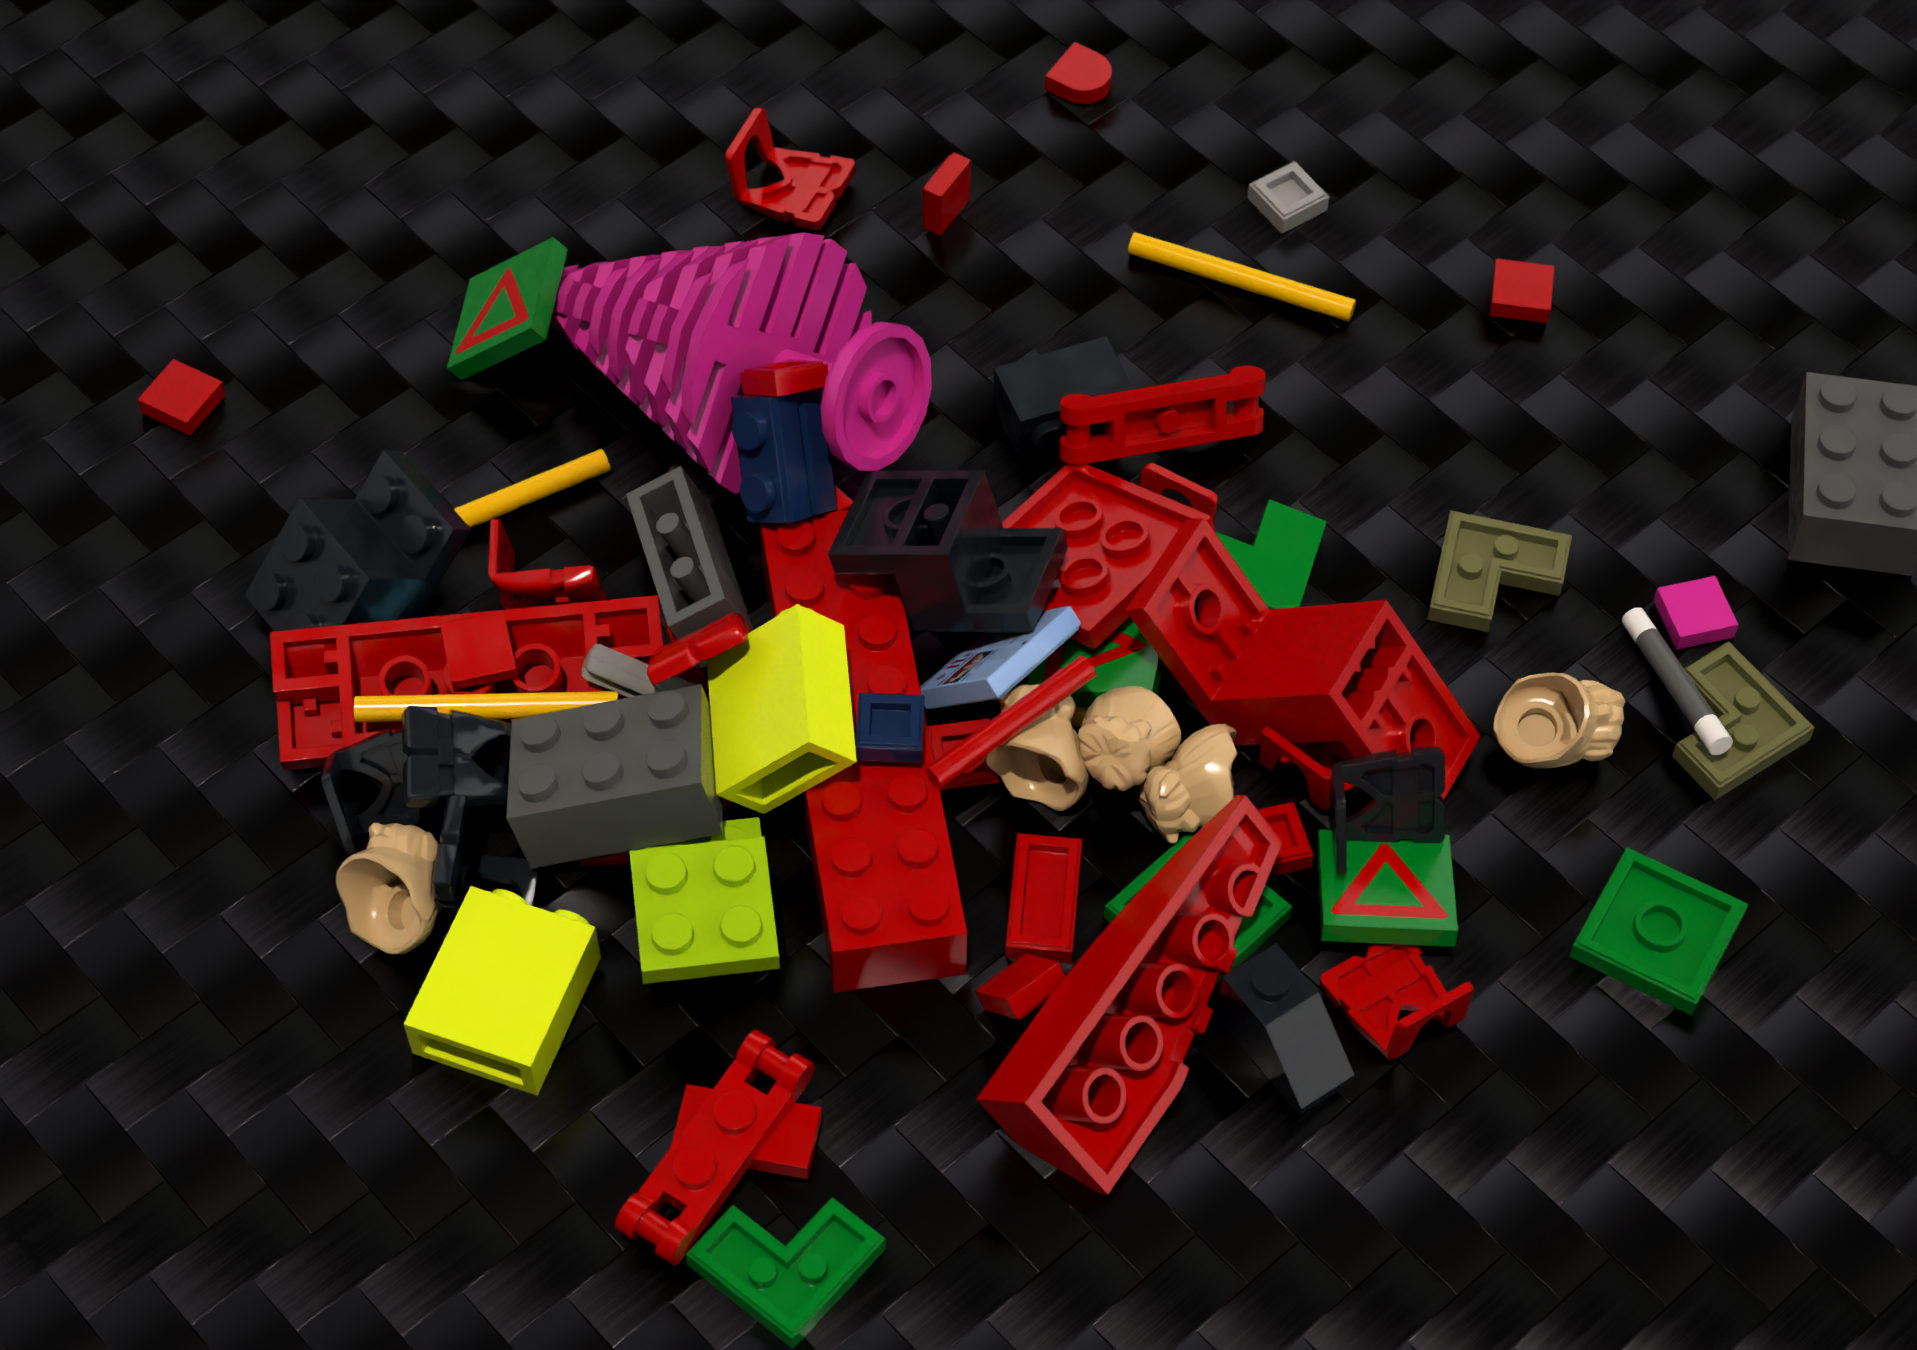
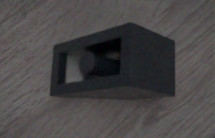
[1216,943,1355,1115]

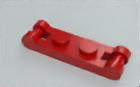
[1059,366,1266,465]
[614,1029,815,1265]

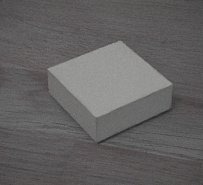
[1247,161,1329,234]

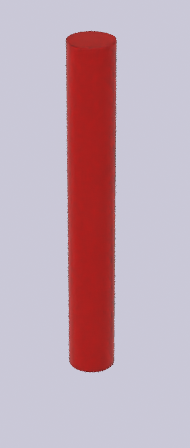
[925,655,1097,789]

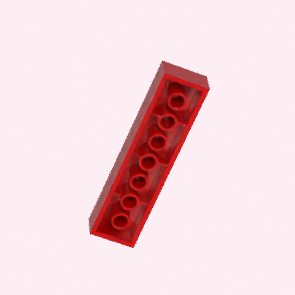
[760,510,968,993]

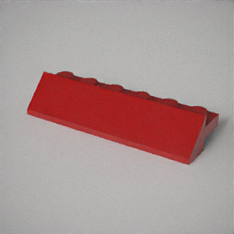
[270,595,663,771]

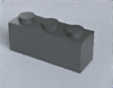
[626,466,754,669]

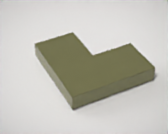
[1427,510,1572,632]
[1672,641,1815,800]

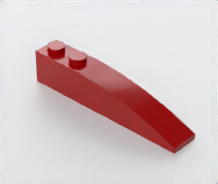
[976,795,1283,1195]

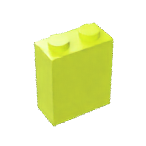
[707,604,857,814]
[404,886,601,1096]

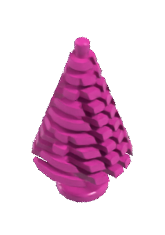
[550,232,932,495]

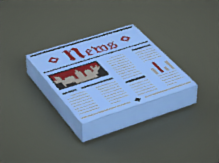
[920,606,1081,710]

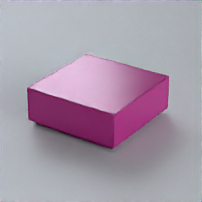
[1653,576,1739,650]

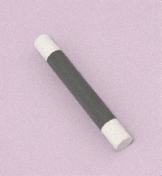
[1622,607,1733,755]

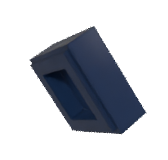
[855,693,925,763]

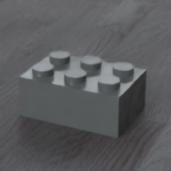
[1788,372,1917,576]
[506,684,723,869]

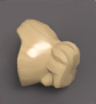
[1493,672,1625,769]
[984,684,1089,811]
[1078,686,1181,792]
[1138,724,1237,844]
[336,823,439,955]

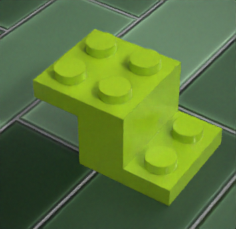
[629,817,780,984]

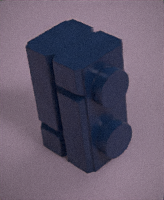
[731,388,837,523]

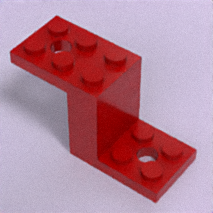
[1125,518,1481,800]

